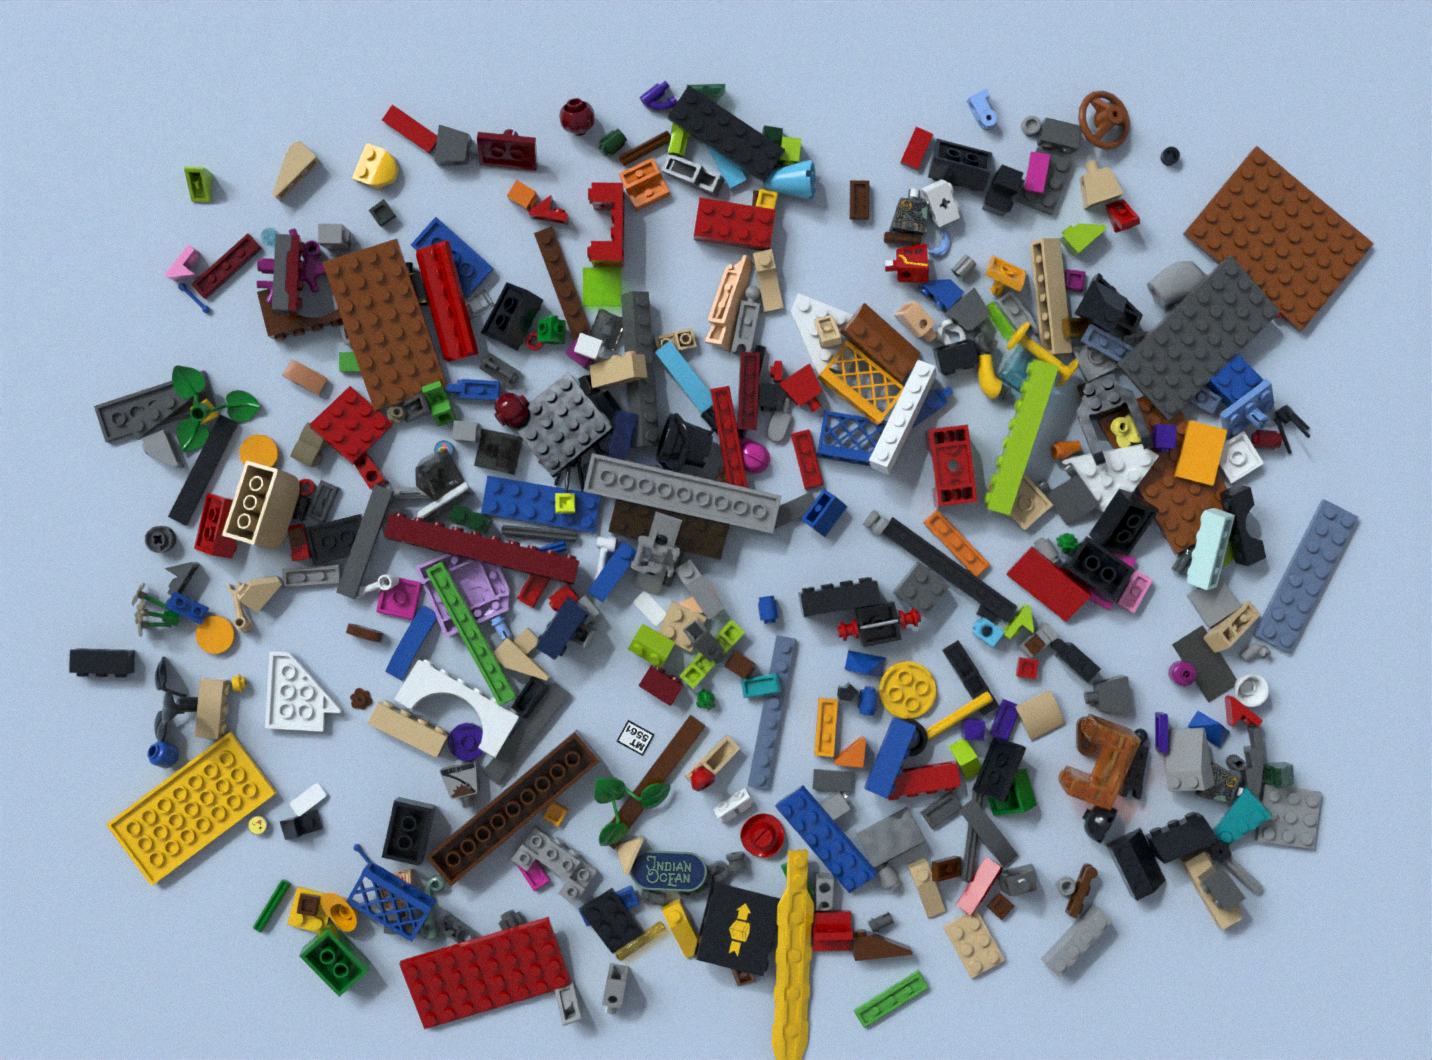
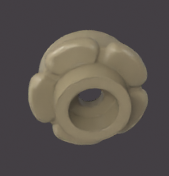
[387,406,406,424]

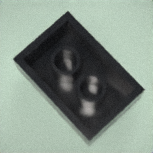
[381,797,436,866]

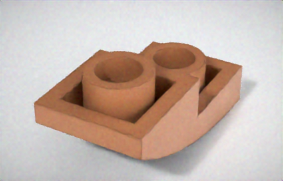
[282,359,328,395]

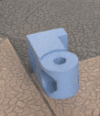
[966,88,997,130]

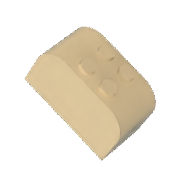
[222,461,300,550]

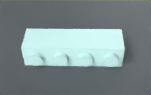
[1187,508,1235,590]

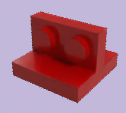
[812,910,853,951]

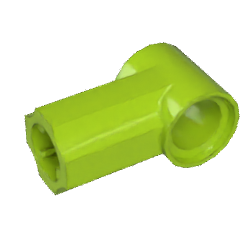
[668,123,691,157]

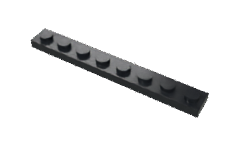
[882,517,1018,622]

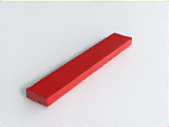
[710,386,748,488]

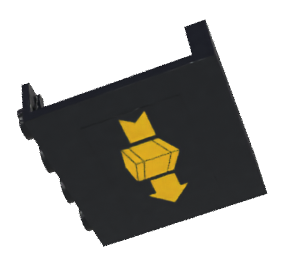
[693,881,780,976]

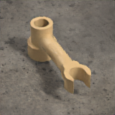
[228,581,253,633]

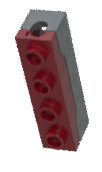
[272,234,305,316]

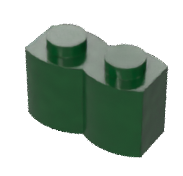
[448,505,492,533]

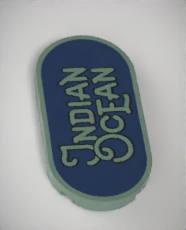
[630,850,707,892]

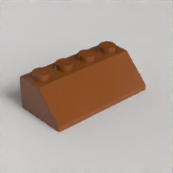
[840,302,921,382]

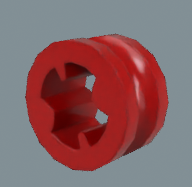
[526,333,544,351]
[299,479,316,496]

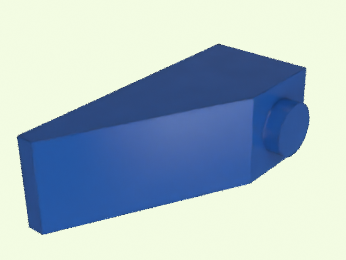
[587,541,637,603]

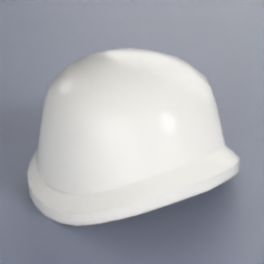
[1234,674,1269,707]

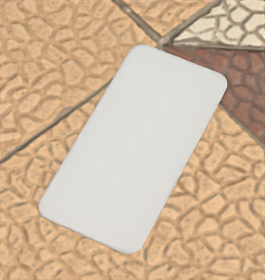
[633,591,667,626]
[290,783,326,816]

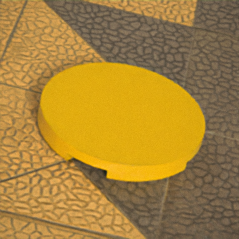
[879,661,937,719]

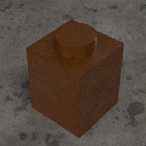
[725,649,756,679]

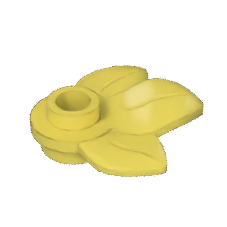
[1111,414,1142,448]

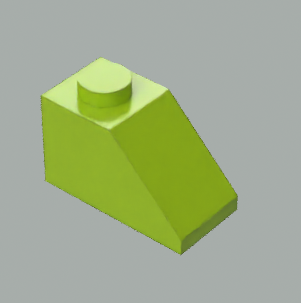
[1060,223,1107,257]

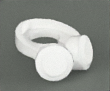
[936,319,966,345]

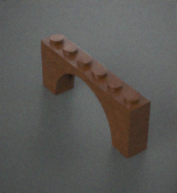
[257,289,343,341]

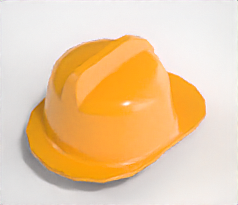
[320,892,359,932]

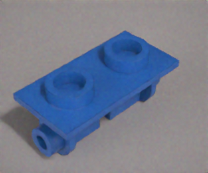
[165,591,209,625]

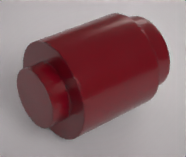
[1251,429,1282,450]

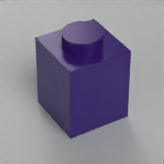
[1151,424,1176,453]
[961,718,985,741]

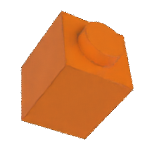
[507,180,539,212]

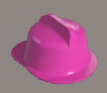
[739,437,770,474]

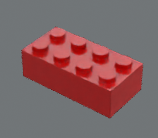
[694,197,776,251]

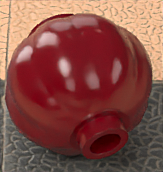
[559,98,595,136]
[494,393,529,428]

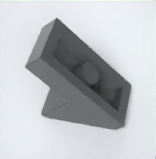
[165,562,200,595]

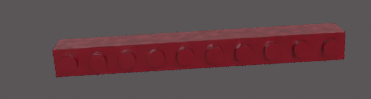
[384,512,580,585]

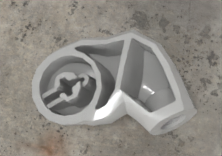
[1147,261,1208,307]

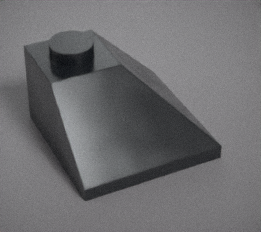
[1074,280,1127,333]

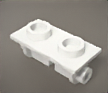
[713,788,754,823]

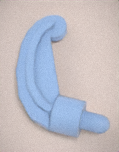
[928,230,950,256]

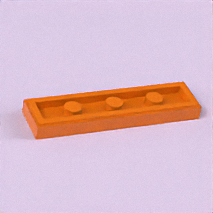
[923,510,990,577]

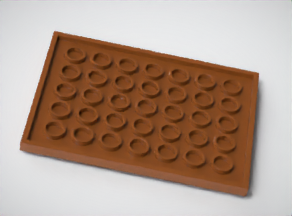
[1183,146,1374,332]

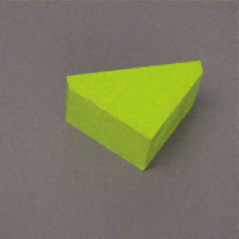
[184,166,213,202]
[948,738,981,780]

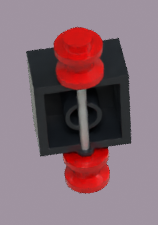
[837,601,921,647]

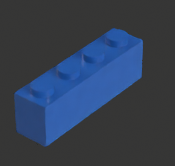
[864,716,918,799]

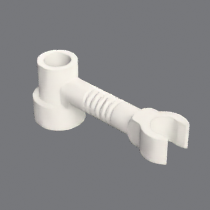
[595,537,618,579]
[356,574,399,599]

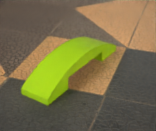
[679,619,745,689]

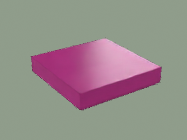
[376,574,422,620]

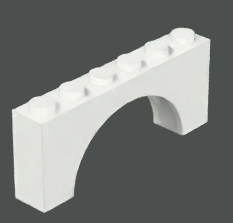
[394,659,519,759]

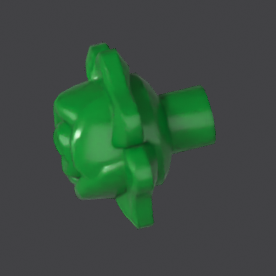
[1056,533,1079,553]
[696,689,715,710]

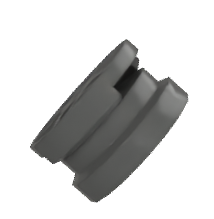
[145,526,176,553]

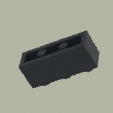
[69,648,135,678]

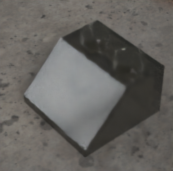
[474,429,523,475]

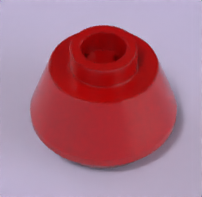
[690,767,716,792]

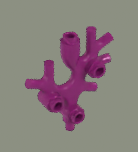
[257,228,327,305]

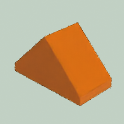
[832,736,866,768]

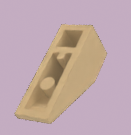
[272,140,321,201]
[1203,600,1260,653]
[493,637,551,680]
[907,857,946,918]

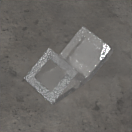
[465,289,495,321]

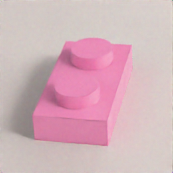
[1116,570,1153,613]

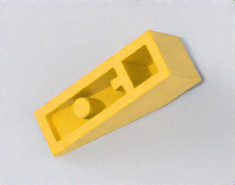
[662,898,698,958]

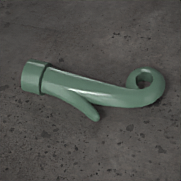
[420,875,445,939]

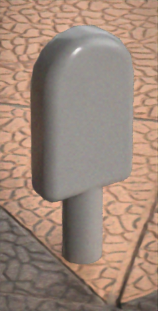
[767,397,792,442]

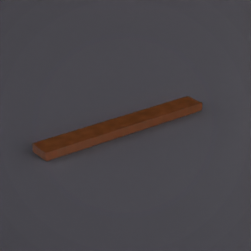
[609,714,706,849]

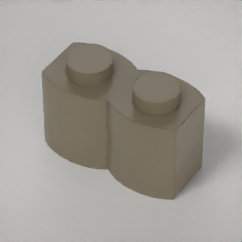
[290,422,329,467]

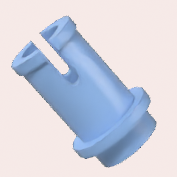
[490,615,512,640]

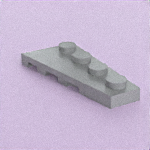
[1072,331,1149,382]

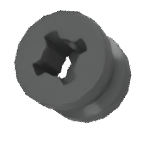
[726,851,747,871]

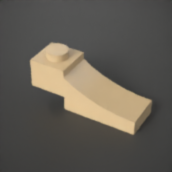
[752,249,783,313]

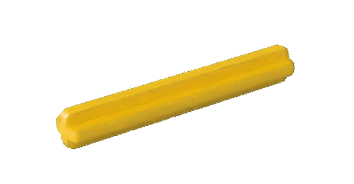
[926,691,993,740]

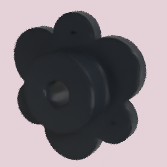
[1210,840,1231,863]

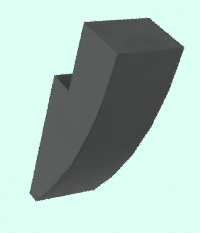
[661,154,725,197]

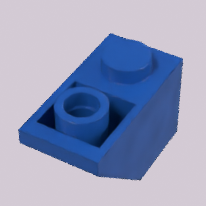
[918,279,964,312]

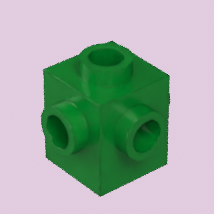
[537,315,566,345]

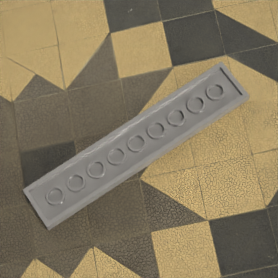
[583,453,782,534]

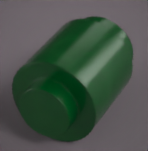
[598,128,627,157]

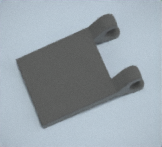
[1039,463,1100,525]

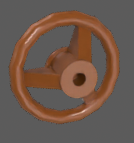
[1078,90,1130,150]

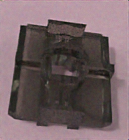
[589,309,623,351]

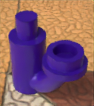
[639,81,678,110]

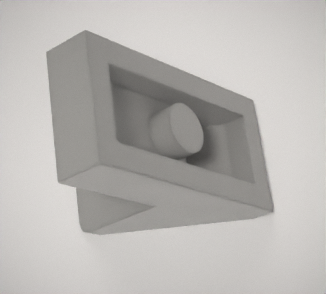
[555,983,583,1026]

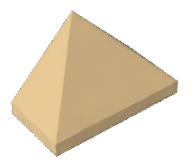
[616,835,644,876]

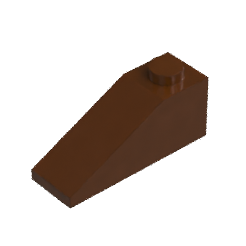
[851,929,913,961]

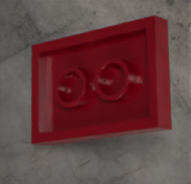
[477,129,538,171]

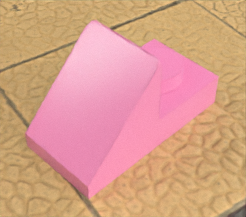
[165,245,200,281]

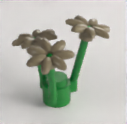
[132,583,180,637]

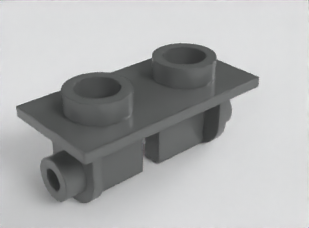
[479,352,522,389]

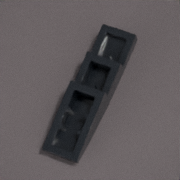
[942,640,999,716]

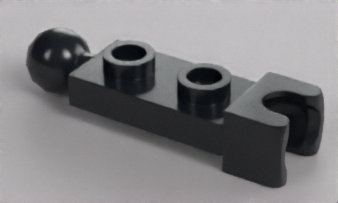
[1118,728,1149,800]

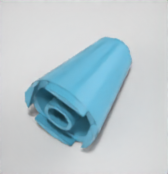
[763,160,816,199]

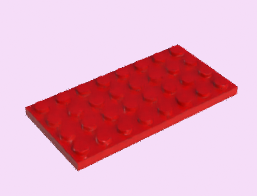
[399,917,572,1029]

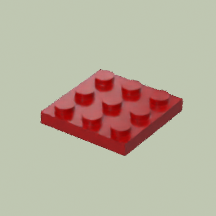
[309,386,393,465]

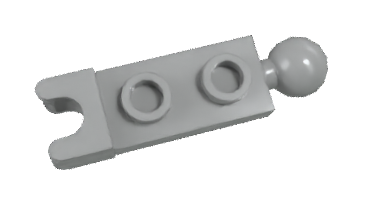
[731,286,760,354]

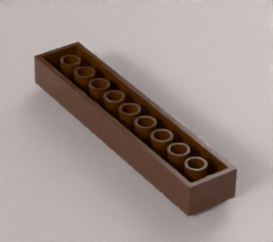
[426,729,601,887]

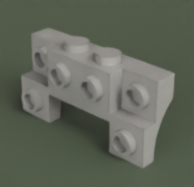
[511,825,598,905]

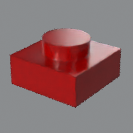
[770,361,782,382]
[1016,657,1039,679]

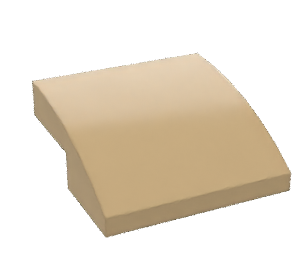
[1015,689,1065,740]

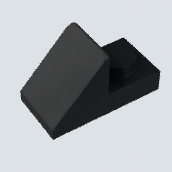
[280,810,322,840]

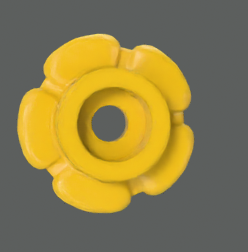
[232,674,247,693]

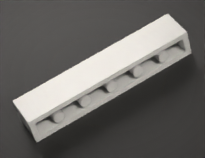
[869,360,937,475]

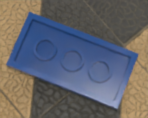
[411,217,494,297]

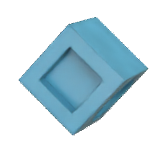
[972,617,1004,647]

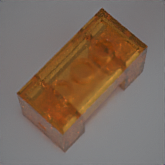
[1058,713,1141,810]

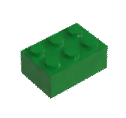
[299,922,371,997]

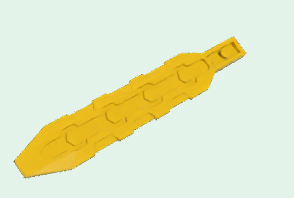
[771,849,814,1060]

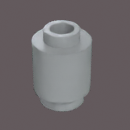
[1034,537,1059,563]
[875,862,900,891]

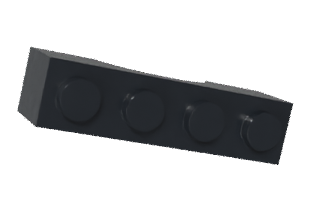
[1220,484,1266,566]

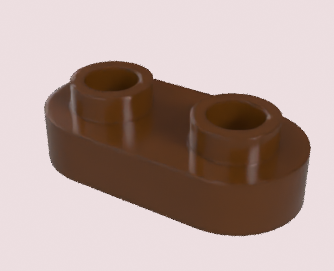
[1076,716,1097,756]

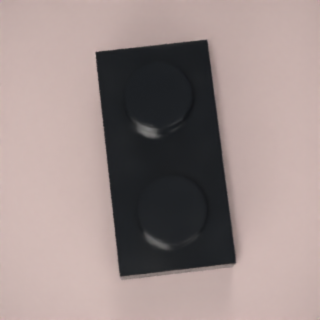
[511,676,548,719]

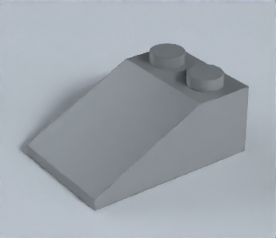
[1165,728,1215,791]

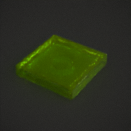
[583,267,622,307]

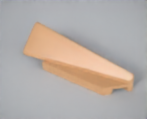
[705,255,753,352]

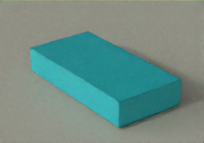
[741,673,781,698]

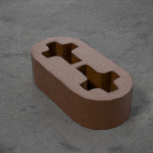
[346,623,383,642]

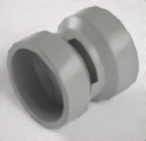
[863,510,889,536]

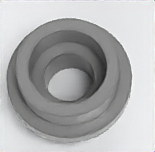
[1056,876,1076,896]

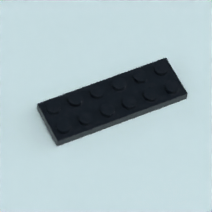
[667,85,785,183]

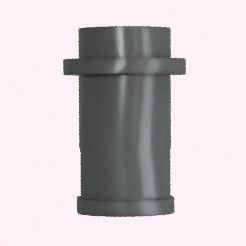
[1226,754,1246,771]
[640,889,666,906]
[868,911,894,932]

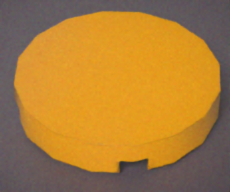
[239,434,279,468]
[196,616,236,654]

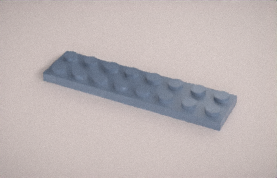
[1253,499,1358,653]

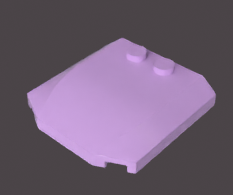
[415,554,509,638]

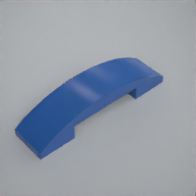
[385,605,437,681]

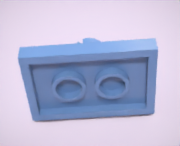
[1220,379,1274,439]

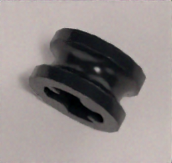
[1160,147,1180,166]

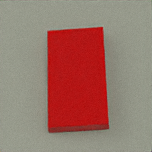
[1006,546,1092,622]

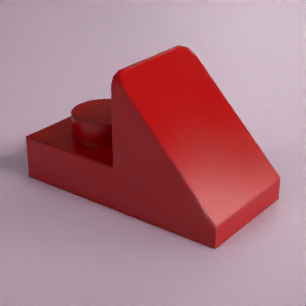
[529,195,570,225]
[1105,199,1140,233]
[1225,695,1263,727]

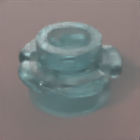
[261,228,279,246]

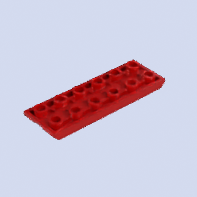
[416,240,479,362]

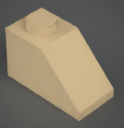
[237,576,282,613]

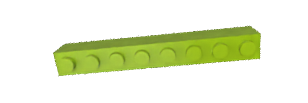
[983,359,1059,516]

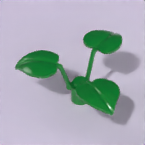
[172,365,260,452]
[594,777,671,846]

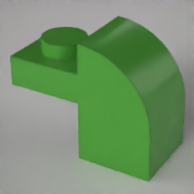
[422,381,457,427]

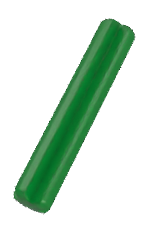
[253,879,291,932]

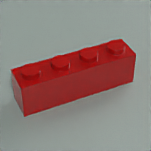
[888,761,961,801]

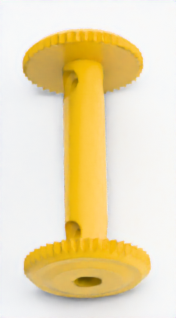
[1006,322,1079,387]

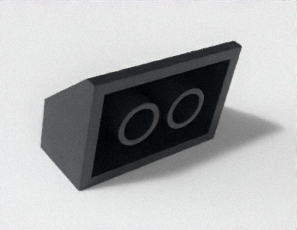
[928,138,992,192]
[481,282,544,351]
[1089,489,1159,556]
[1060,536,1135,602]
[1145,812,1219,864]
[1106,828,1166,901]

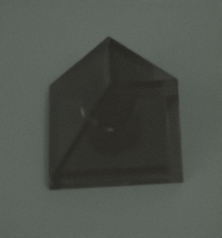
[415,448,465,501]

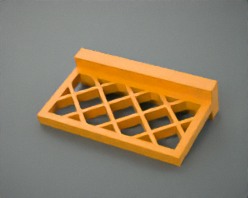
[817,341,904,426]

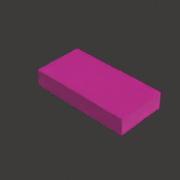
[1023,151,1050,194]
[516,859,551,891]

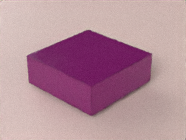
[1064,269,1086,292]

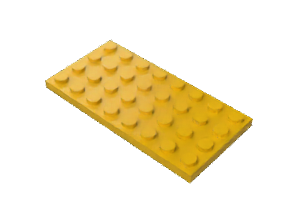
[106,731,277,886]

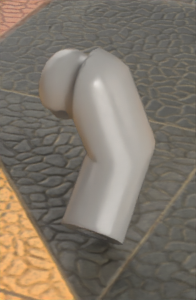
[1240,644,1271,662]

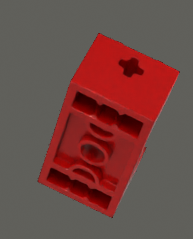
[587,182,625,267]
[925,425,977,507]

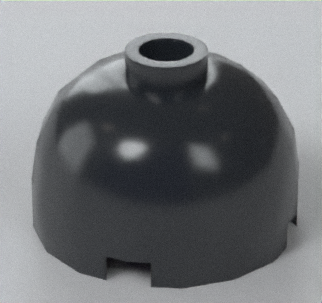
[1082,804,1118,844]

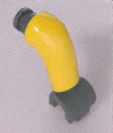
[972,332,1011,400]

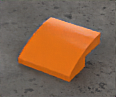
[619,158,670,211]

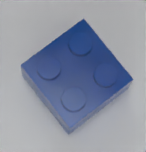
[1206,354,1264,408]

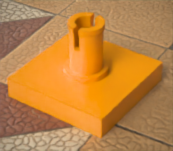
[985,255,1026,296]

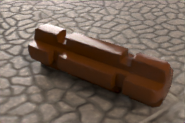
[884,232,922,246]

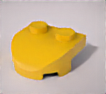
[352,143,399,190]

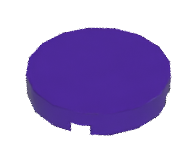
[448,722,483,761]

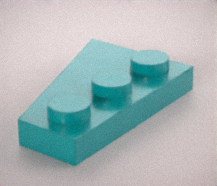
[1213,785,1272,845]

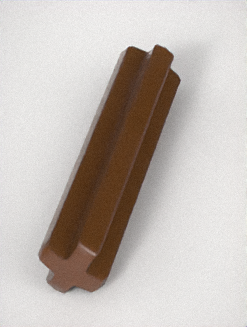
[619,131,671,166]

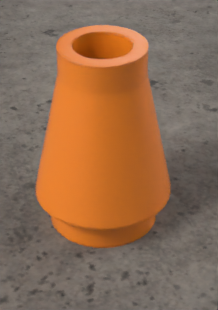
[1051,440,1081,460]

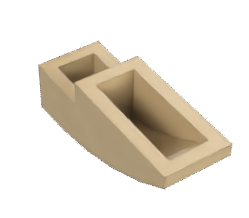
[684,735,740,783]

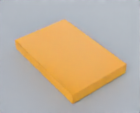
[1174,420,1227,486]

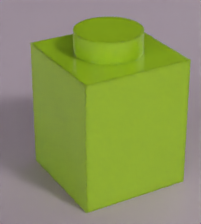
[779,136,801,167]

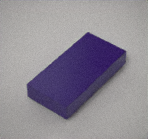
[989,698,1018,741]
[1155,712,1168,753]

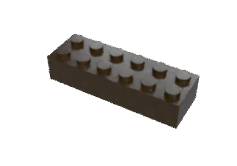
[608,499,730,560]

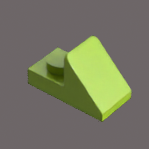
[1003,604,1034,639]

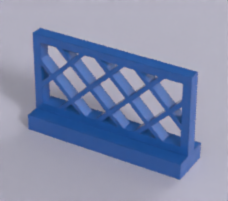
[816,410,894,467]
[346,861,437,942]

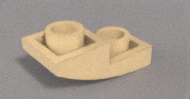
[654,328,697,352]

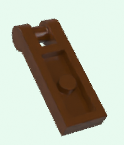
[1065,863,1098,919]

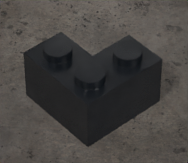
[981,164,1024,217]

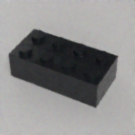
[798,577,881,617]

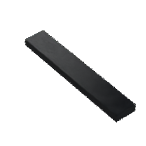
[168,414,239,525]

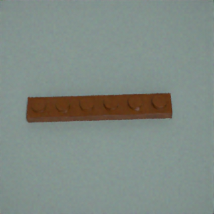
[534,227,592,341]

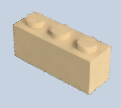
[589,351,647,389]
[195,678,231,739]

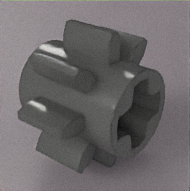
[499,909,524,930]

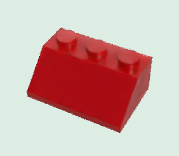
[194,493,237,559]

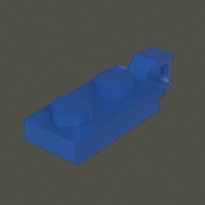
[446,379,501,401]
[912,386,954,428]

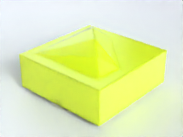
[555,493,575,514]

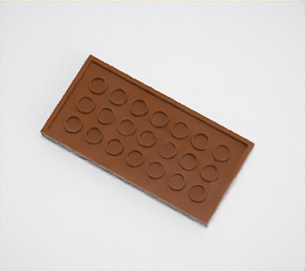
[322,239,447,411]
[1097,395,1227,554]

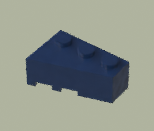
[535,596,588,660]

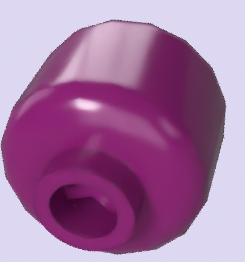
[1168,661,1197,686]

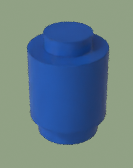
[758,595,779,624]
[858,686,879,716]

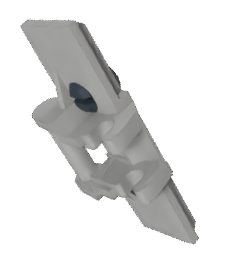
[631,512,682,594]

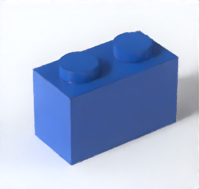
[801,489,848,537]

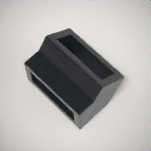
[594,390,622,420]
[837,682,859,701]

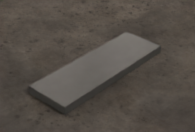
[94,370,217,443]

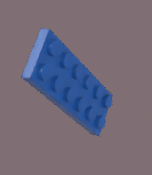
[481,475,601,533]
[775,785,878,893]

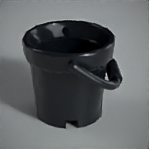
[656,413,714,472]

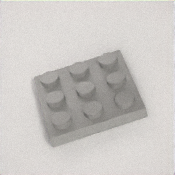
[1255,783,1322,849]

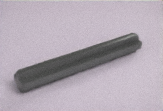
[501,525,578,542]

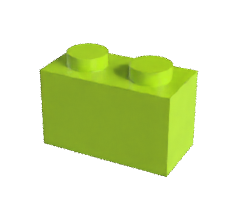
[628,623,676,669]

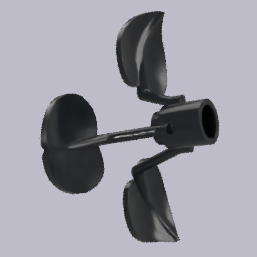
[154,657,198,742]

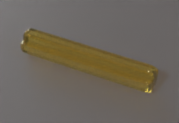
[615,921,666,961]

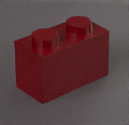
[638,665,683,706]

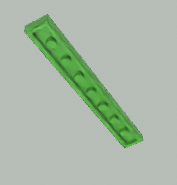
[425,561,517,707]

